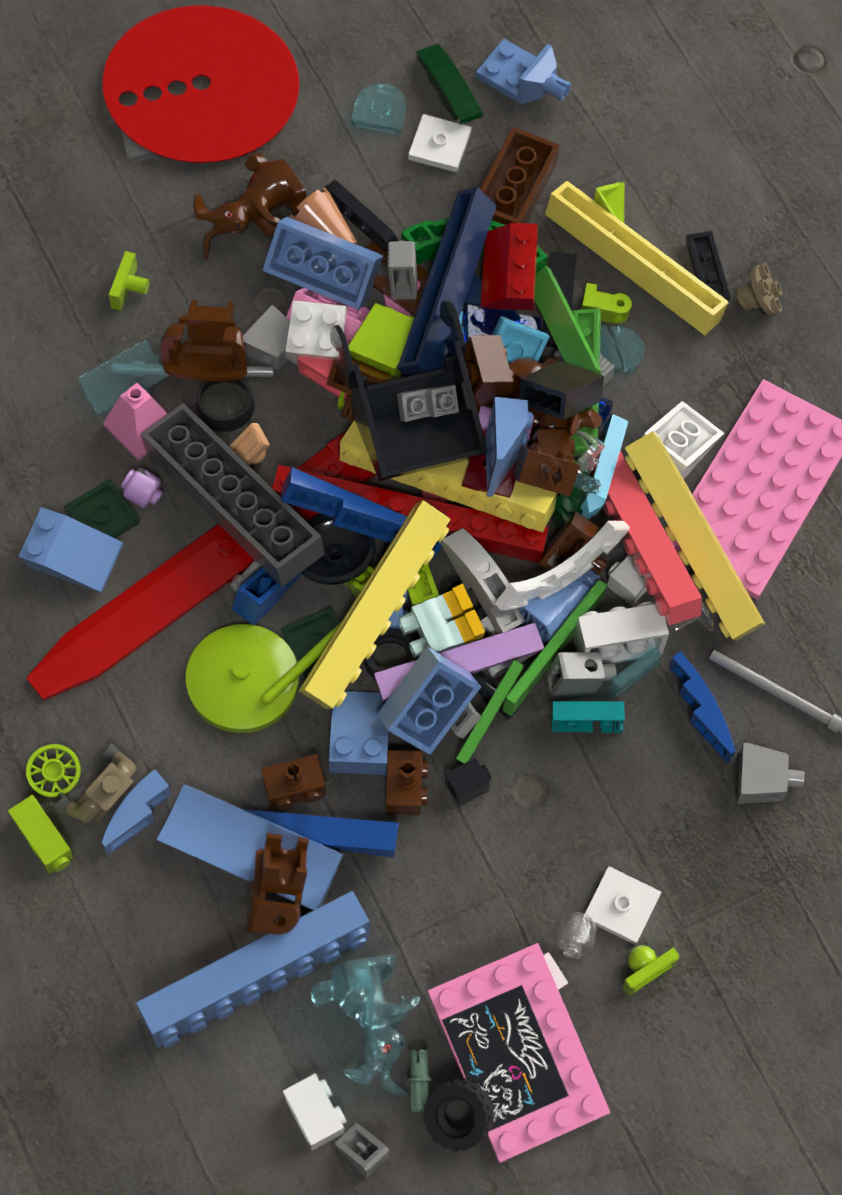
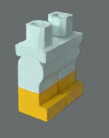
[398,584,485,659]

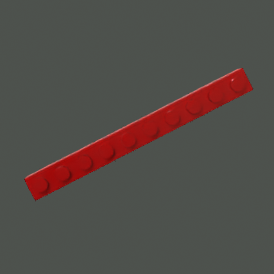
[272,465,548,563]

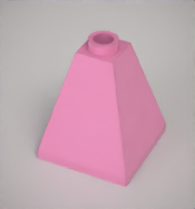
[103,383,167,461]

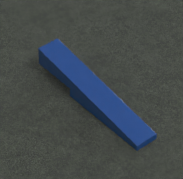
[281,467,447,556]
[243,809,399,858]

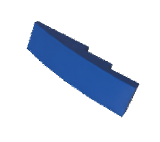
[669,651,736,763]

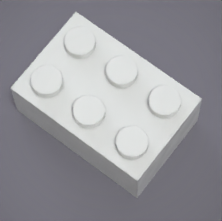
[573,602,669,664]

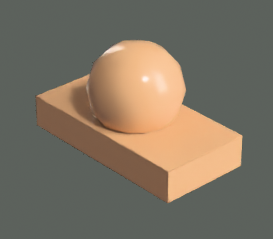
[229,423,270,466]

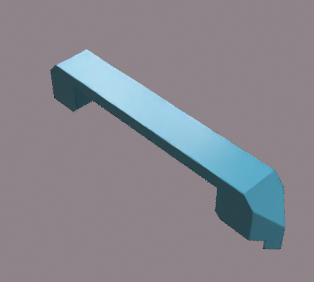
[580,414,628,519]

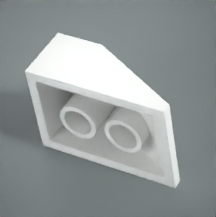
[642,401,724,479]

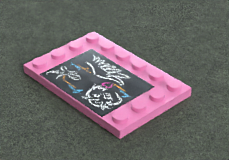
[427,943,610,1163]

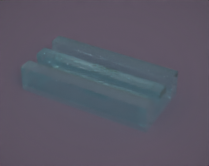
[609,647,662,698]

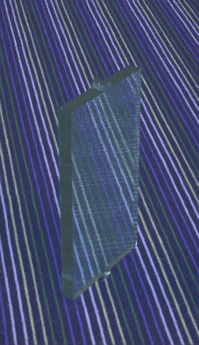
[77,339,167,416]

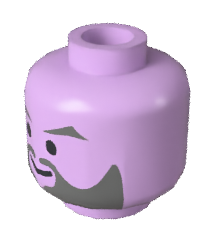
[121,468,163,508]

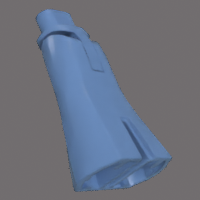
[518,570,600,644]

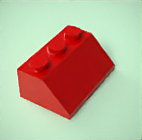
[481,223,538,310]

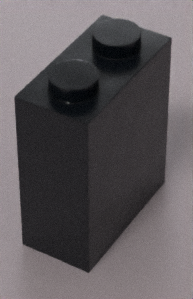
[519,361,604,420]

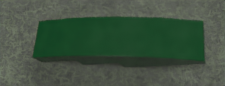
[416,43,483,125]

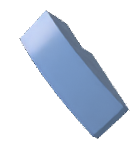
[101,769,171,855]

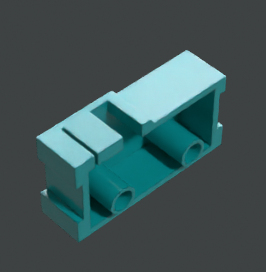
[551,701,625,733]

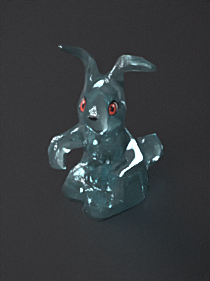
[311,955,420,1097]

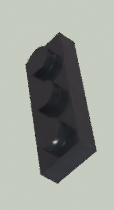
[686,231,731,302]

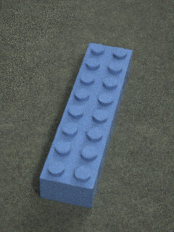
[136,891,370,1048]

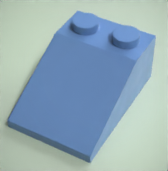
[485,397,533,497]
[18,507,123,593]
[329,691,388,775]

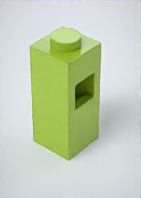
[8,795,73,874]

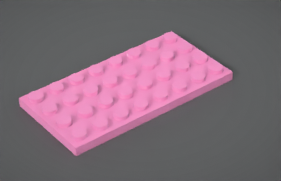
[668,379,842,600]

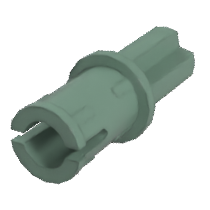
[407,1050,431,1112]

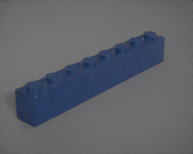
[397,187,496,377]

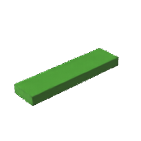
[456,660,523,764]

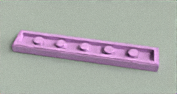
[374,623,544,702]

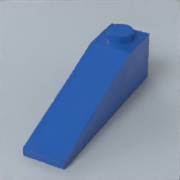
[232,567,302,625]

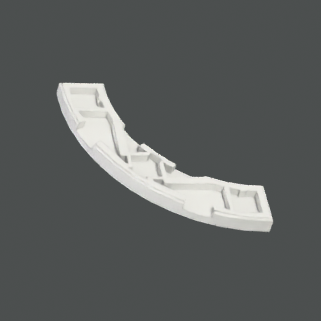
[495,521,630,610]

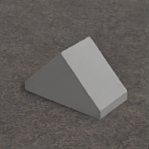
[334,1122,389,1179]

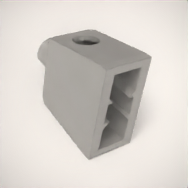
[243,305,299,370]
[546,652,616,700]
[737,742,804,804]

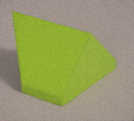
[594,182,625,223]

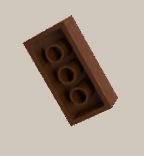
[480,127,560,225]

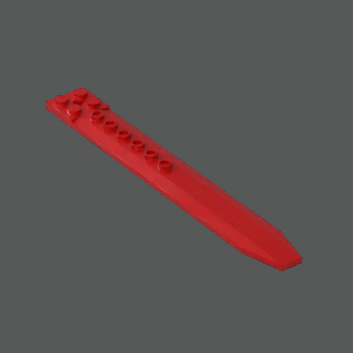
[26,429,376,701]

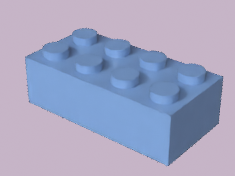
[262,217,383,310]

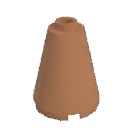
[289,188,358,245]

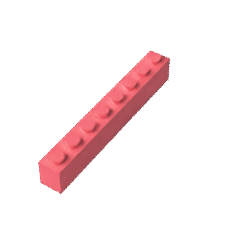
[586,447,702,626]

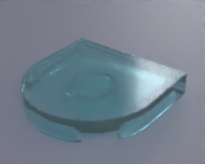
[351,83,406,134]

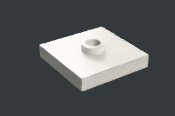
[408,114,472,172]
[583,866,661,945]

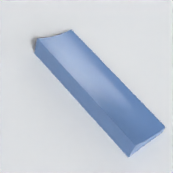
[156,784,344,910]

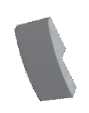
[397,385,459,422]

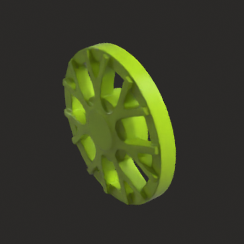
[26,744,81,798]

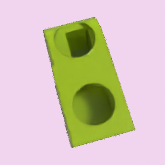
[581,283,632,324]

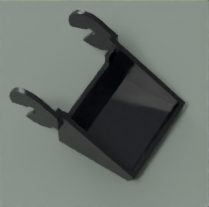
[330,300,488,481]

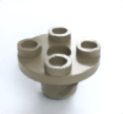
[736,263,782,316]

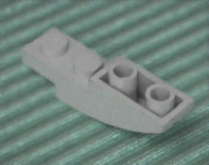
[440,528,525,634]

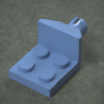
[476,39,572,104]

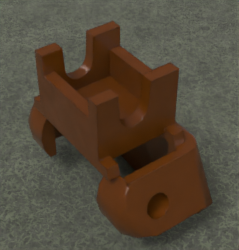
[160,300,247,381]
[246,833,309,935]

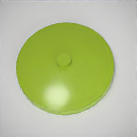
[186,624,299,733]

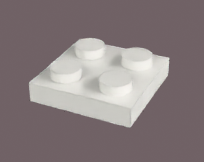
[285,300,347,360]

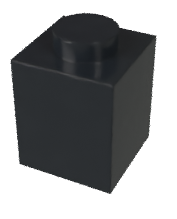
[445,758,492,807]

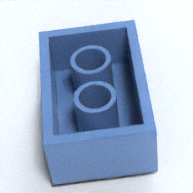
[377,647,481,755]

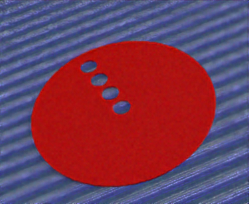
[103,5,299,163]

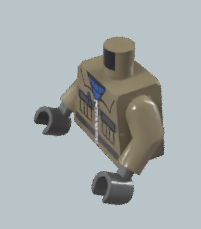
[50,740,136,824]

